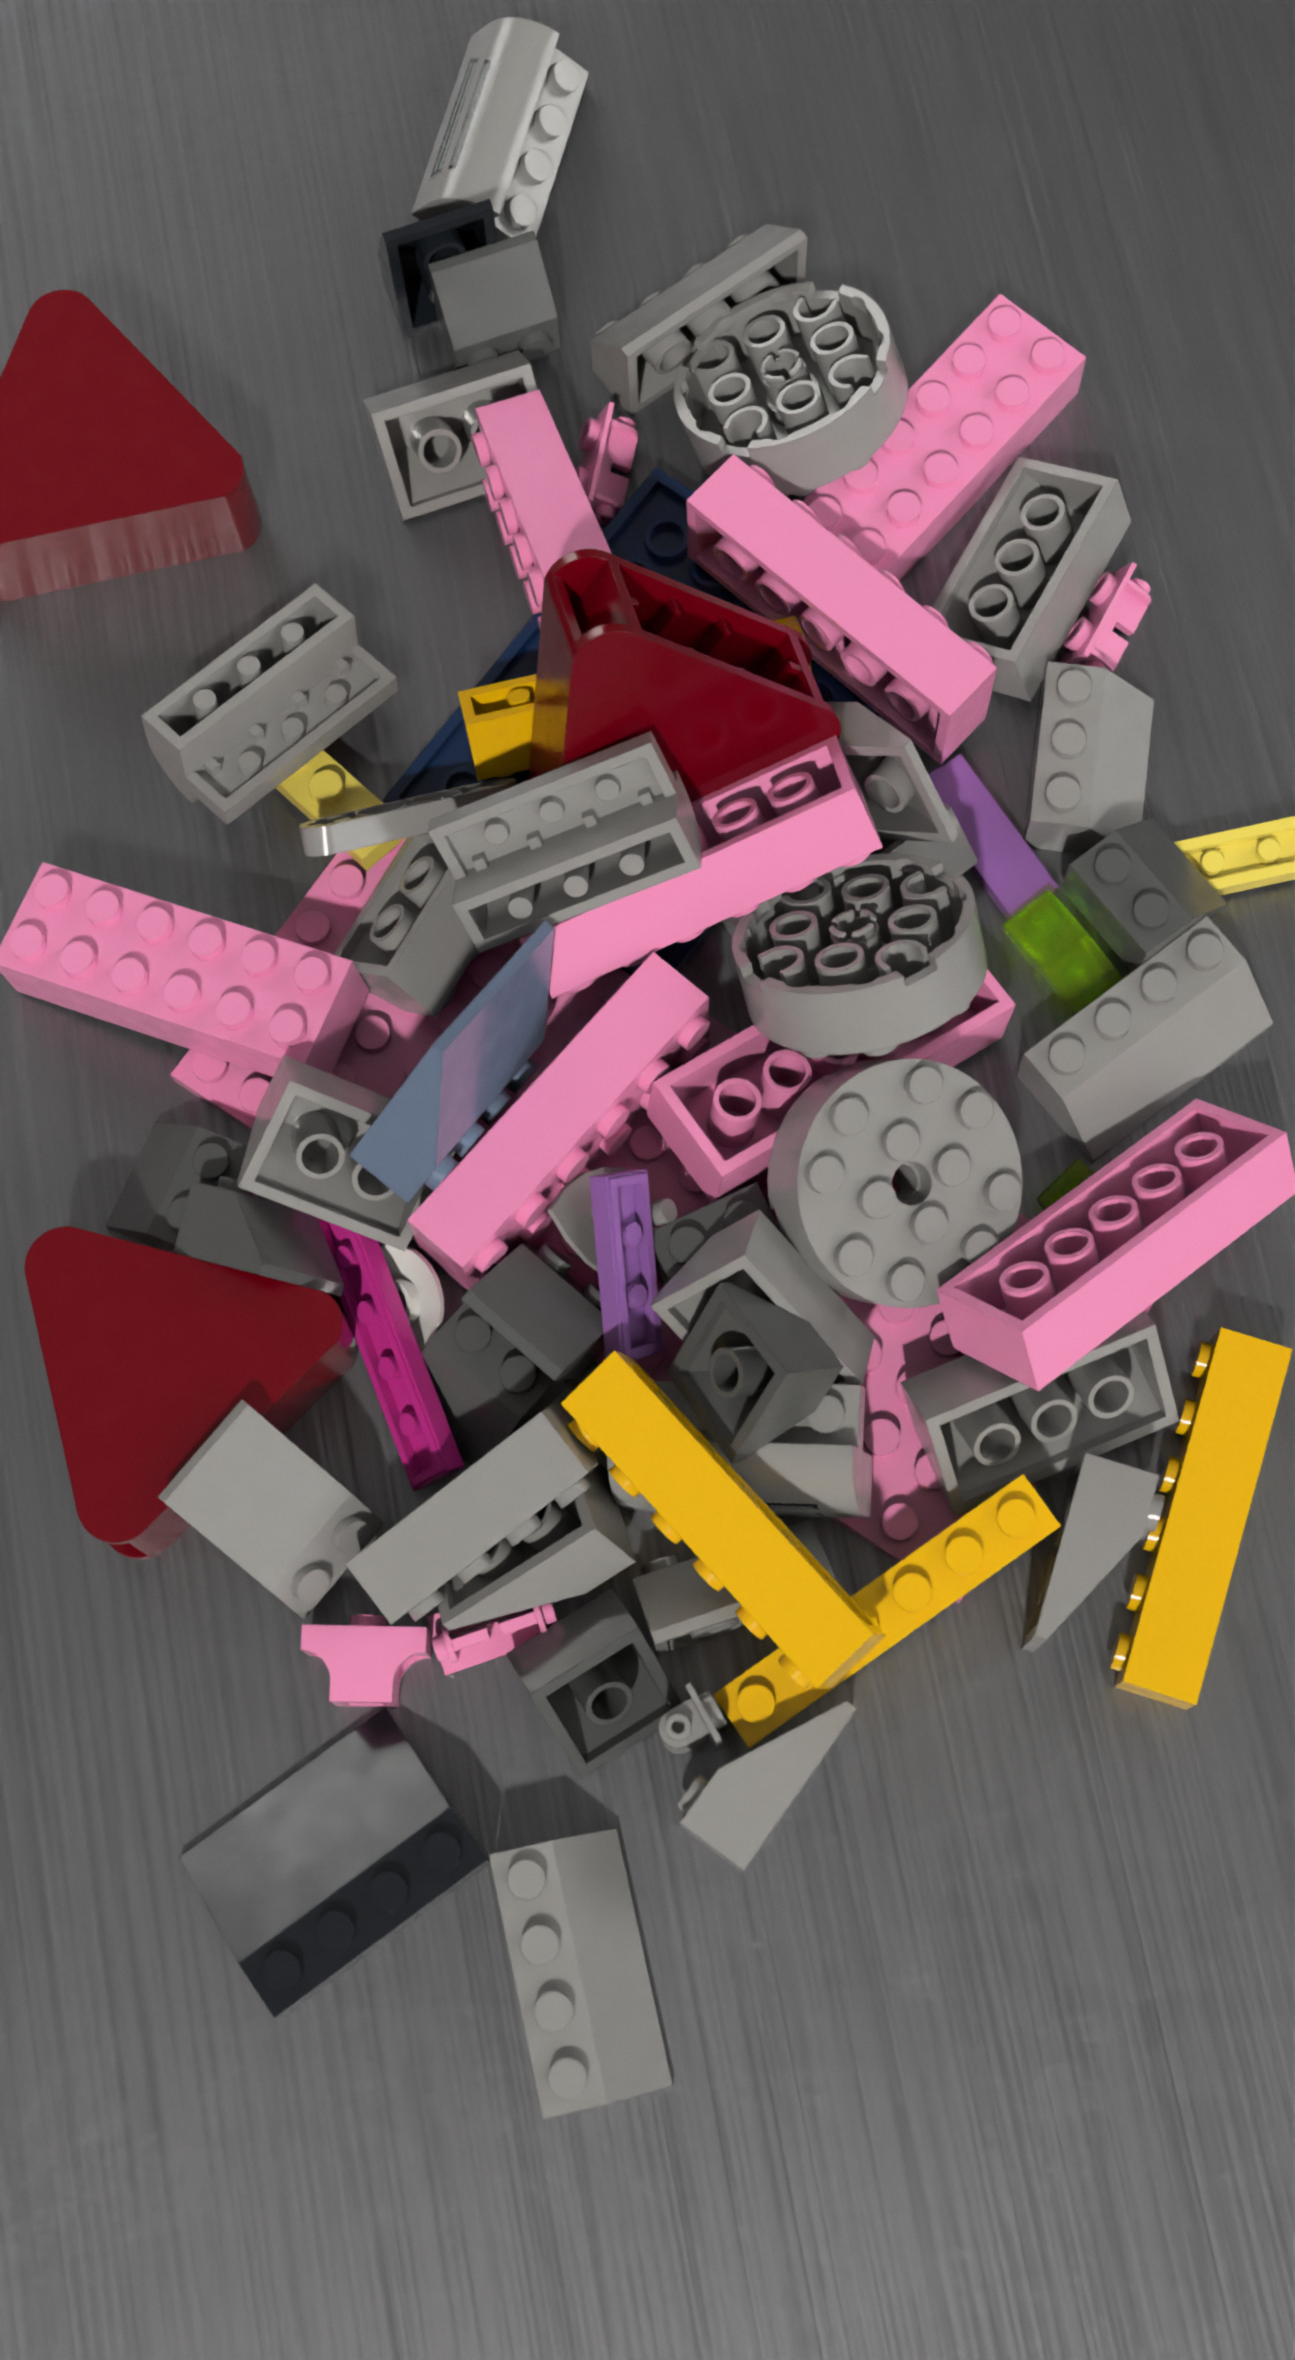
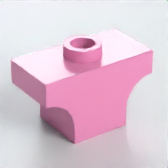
[300,1614,432,1708]

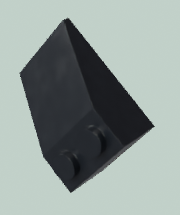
[378,199,497,338]

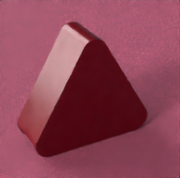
[0,289,262,601]
[528,549,841,802]
[25,1226,358,1560]

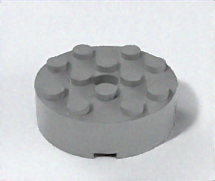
[673,282,908,497]
[732,853,987,1059]
[767,1058,1023,1308]

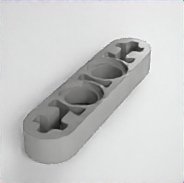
[299,778,517,857]

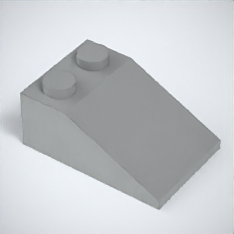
[826,702,959,843]
[158,1400,385,1619]
[1021,1453,1165,1652]
[438,1462,636,1630]
[677,1701,857,1873]

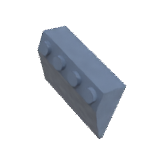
[349,921,555,1203]

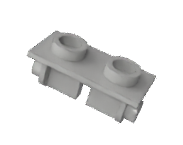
[659,1682,727,1754]

